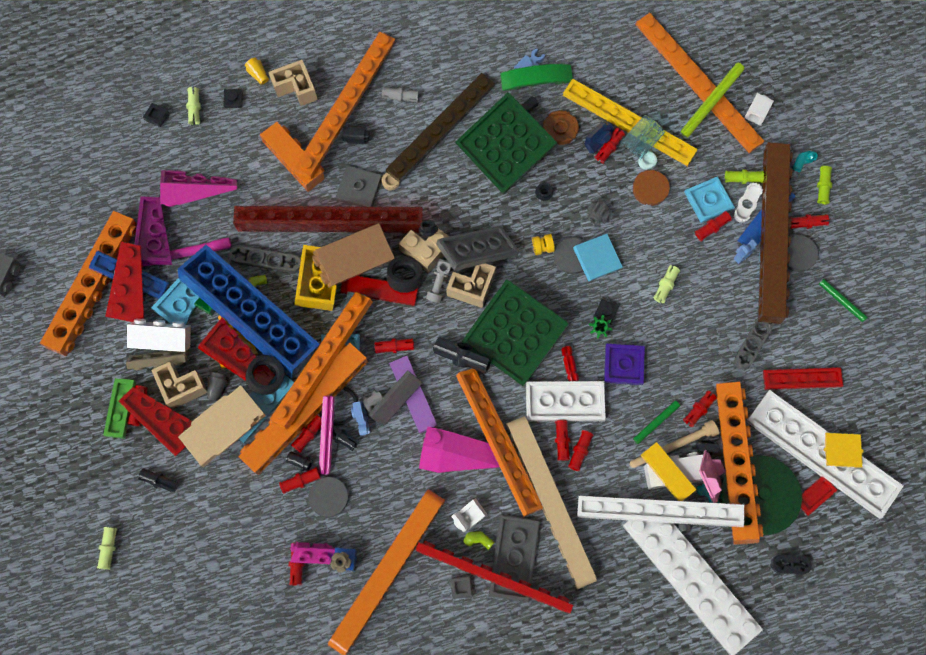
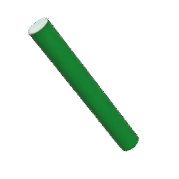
[819,279,867,322]
[633,400,680,444]

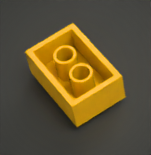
[295,245,336,311]

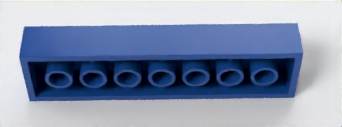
[178,245,320,378]

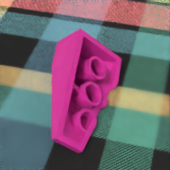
[160,170,237,207]
[419,427,500,473]

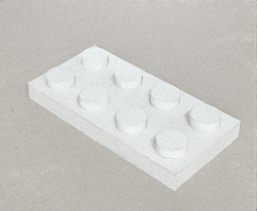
[526,381,606,422]

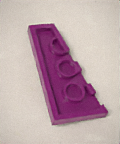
[135,196,172,265]

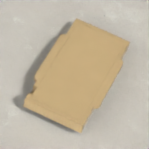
[178,385,266,467]

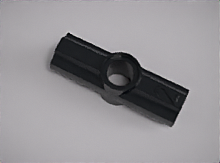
[433,337,492,374]

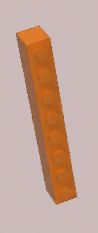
[238,343,368,475]

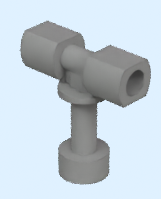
[426,258,451,303]

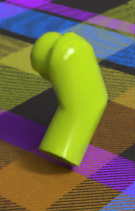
[247,274,267,287]
[463,531,495,550]

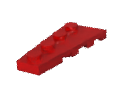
[118,387,192,457]

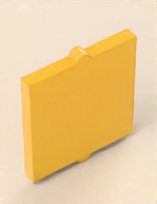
[823,433,864,468]

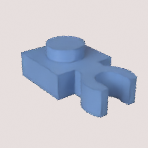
[514,49,545,69]
[734,239,757,264]
[351,401,371,436]

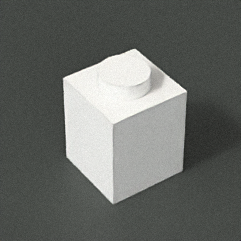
[744,93,774,126]

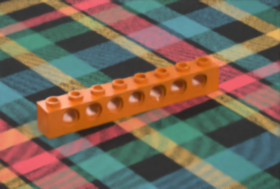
[40,211,137,356]
[716,382,763,544]

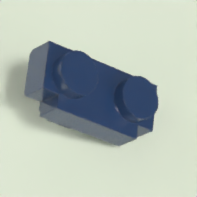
[584,122,615,154]

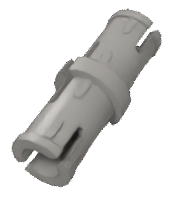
[382,87,419,102]

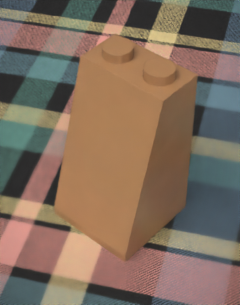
[312,223,395,288]

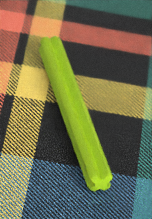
[681,62,745,138]

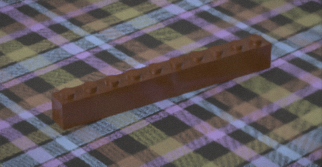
[758,142,793,324]

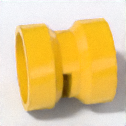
[532,234,554,255]

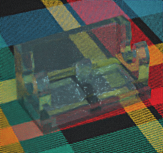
[620,115,665,160]

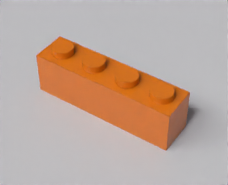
[260,122,325,192]

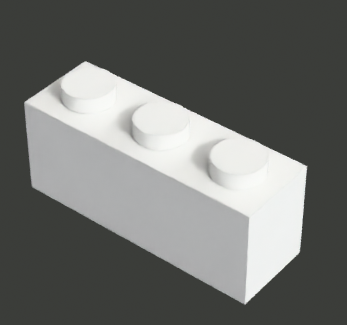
[127,319,191,352]
[644,452,703,490]

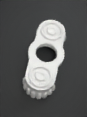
[734,183,763,223]

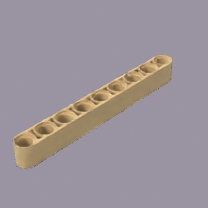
[506,416,597,589]

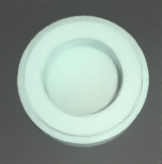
[638,151,657,170]

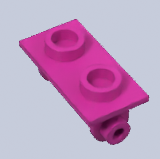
[291,541,335,564]

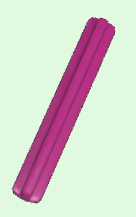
[319,396,335,474]

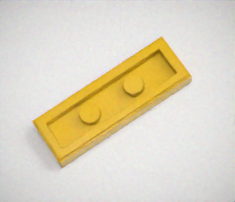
[640,442,696,501]

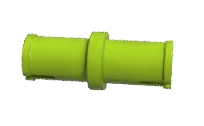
[817,166,832,204]
[725,169,764,184]

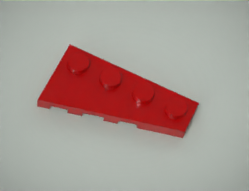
[105,241,145,322]
[198,317,275,385]

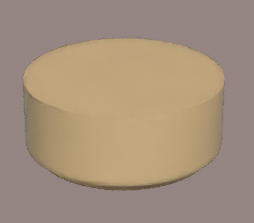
[382,173,400,190]

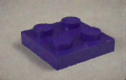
[604,343,645,385]

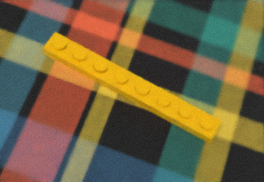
[563,79,698,166]

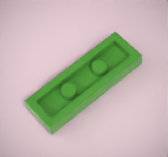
[103,378,136,439]

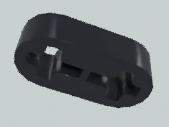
[771,555,812,575]

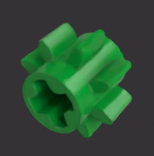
[589,315,612,339]

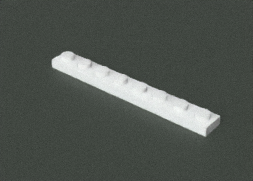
[577,496,744,527]

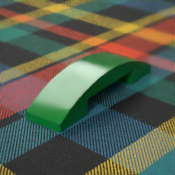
[500,64,573,91]

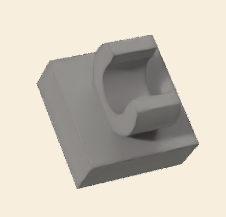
[362,391,383,413]

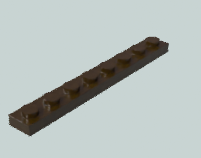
[386,73,495,183]

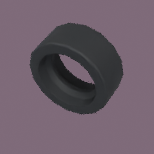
[387,256,422,293]
[245,355,285,395]

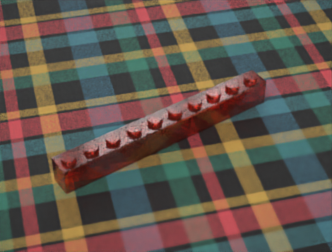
[233,206,423,233]

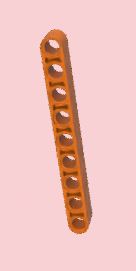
[328,489,445,655]

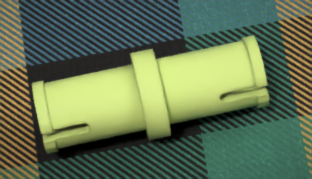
[186,87,201,125]
[653,265,680,303]
[97,527,117,569]

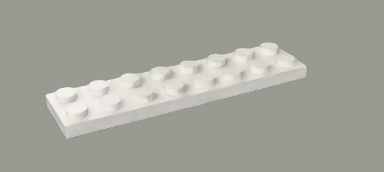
[746,390,903,519]
[623,521,763,655]

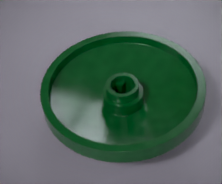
[720,455,802,536]

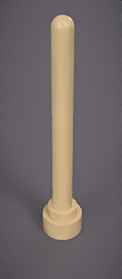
[630,420,719,468]

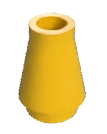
[245,57,269,85]

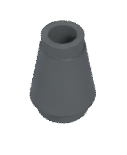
[207,372,227,401]

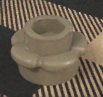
[330,552,351,573]

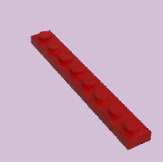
[416,541,573,614]

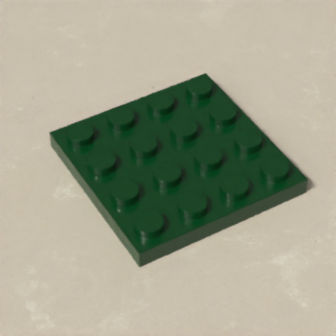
[455,92,558,195]
[462,279,569,387]

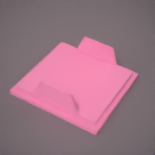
[699,450,726,503]

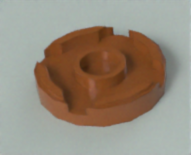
[543,110,579,145]
[632,170,670,206]

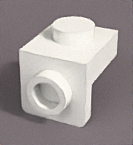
[452,499,488,532]

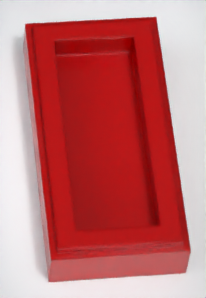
[801,476,837,516]

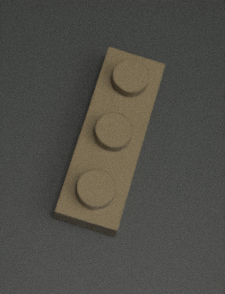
[126,350,188,371]

